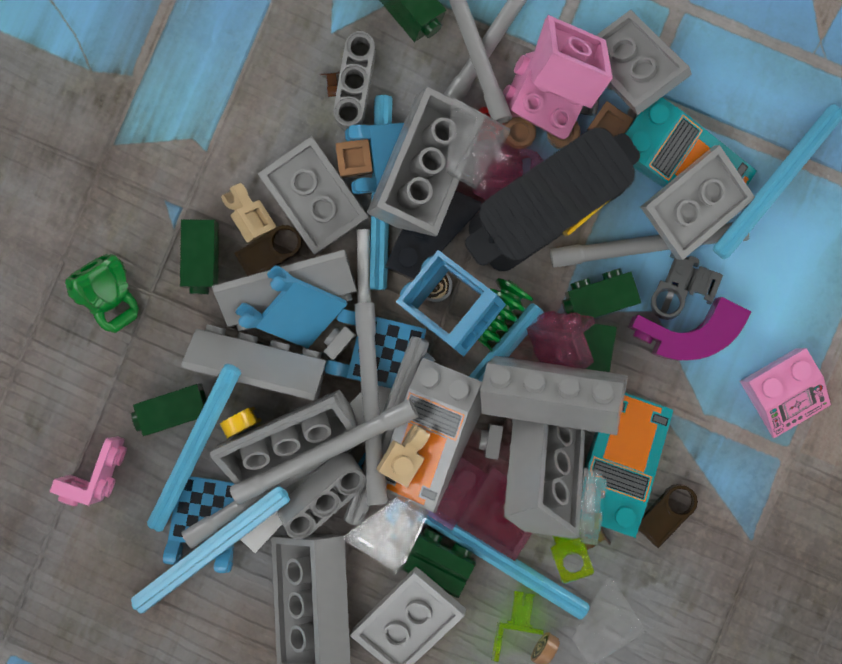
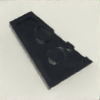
[384,190,483,280]

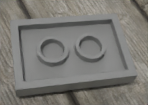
[596,10,692,115]
[258,136,369,256]
[640,145,755,260]
[350,567,466,664]

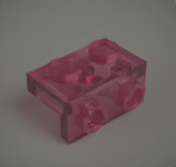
[527,311,595,369]
[413,457,487,530]

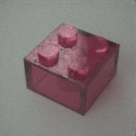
[456,465,532,561]

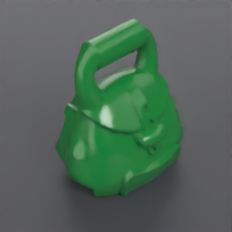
[65,254,139,333]

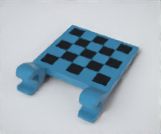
[325,309,426,389]
[163,476,235,573]

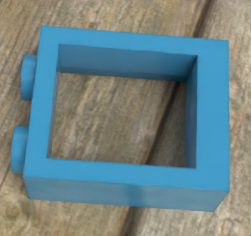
[396,250,506,357]

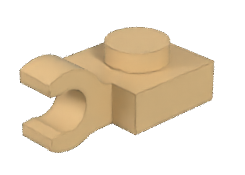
[221,183,277,243]
[376,424,430,488]

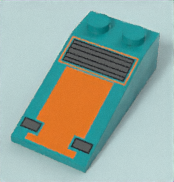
[624,97,757,187]
[580,393,674,538]

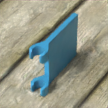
[345,123,404,194]
[235,266,347,349]

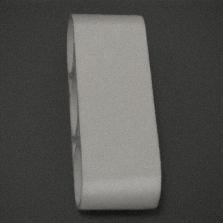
[334,31,376,130]
[278,452,366,539]

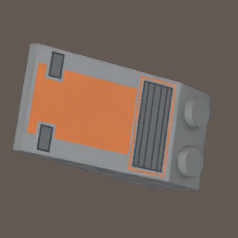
[386,358,482,513]

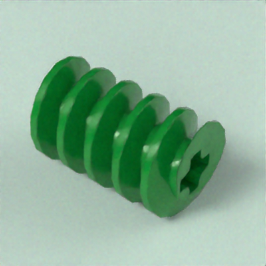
[477,278,534,351]

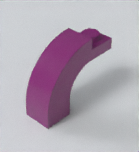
[628,297,751,360]

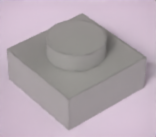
[323,326,356,360]
[479,423,503,460]

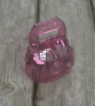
[473,136,544,200]

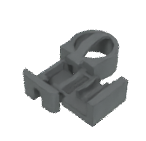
[650,253,723,320]

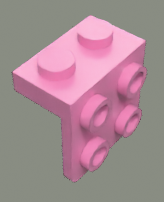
[503,51,583,139]
[50,437,127,506]

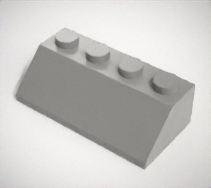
[367,87,486,236]
[212,250,358,332]
[181,324,327,401]
[480,356,628,435]
[210,390,357,484]
[504,419,585,539]
[271,534,351,664]

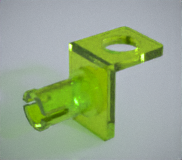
[550,536,594,584]
[491,591,544,662]

